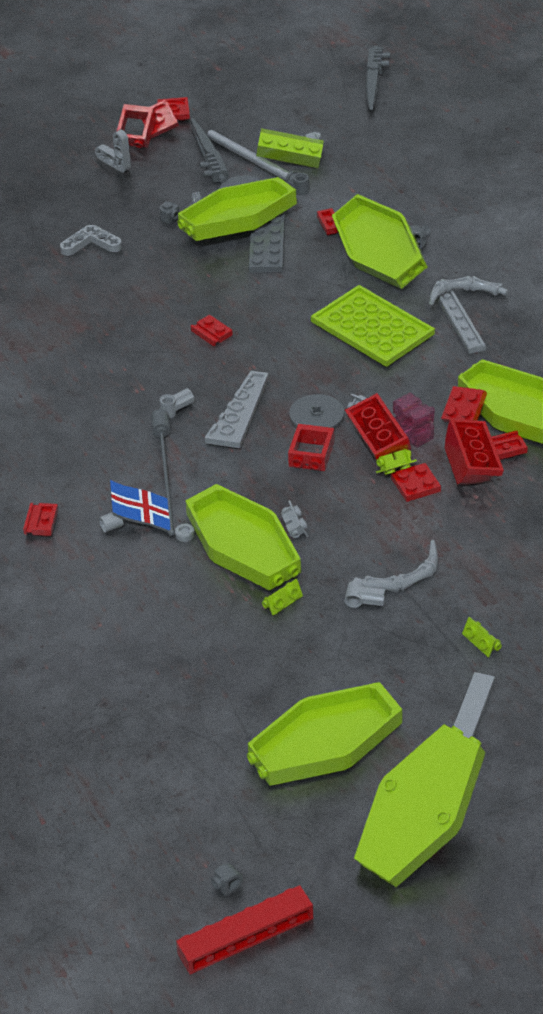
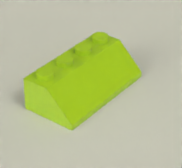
[256,128,323,168]

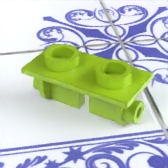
[376,449,417,475]
[262,579,303,616]
[462,617,502,657]

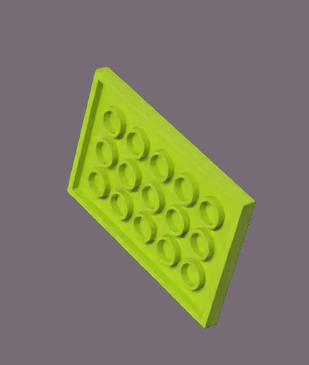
[311,285,435,367]

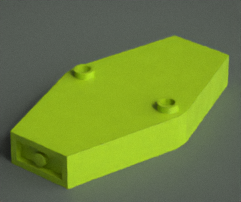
[177,177,297,241]
[332,194,428,289]
[458,359,543,444]
[185,484,301,590]
[246,682,402,786]
[354,724,486,887]

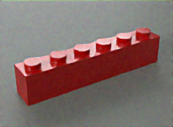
[176,885,314,975]

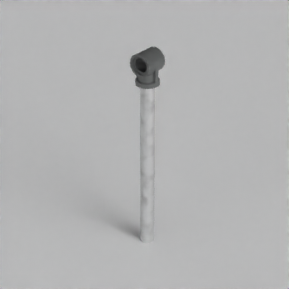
[207,130,310,195]

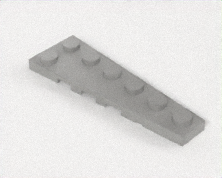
[205,371,269,448]

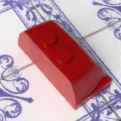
[345,393,411,460]
[445,419,504,485]

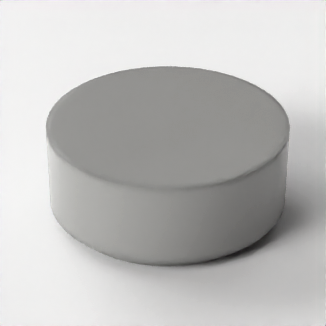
[175,524,195,542]

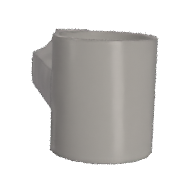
[160,388,194,418]
[344,581,386,608]

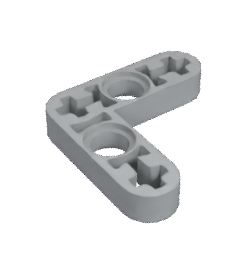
[95,129,131,173]
[60,225,122,256]

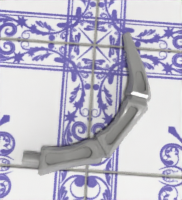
[429,276,509,305]
[353,540,438,593]

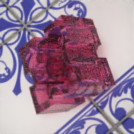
[393,392,435,448]

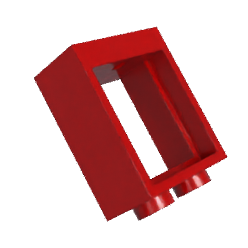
[117,104,157,148]
[288,424,335,471]

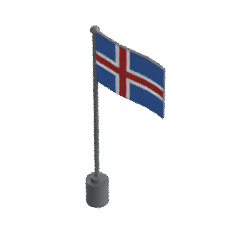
[110,409,175,536]

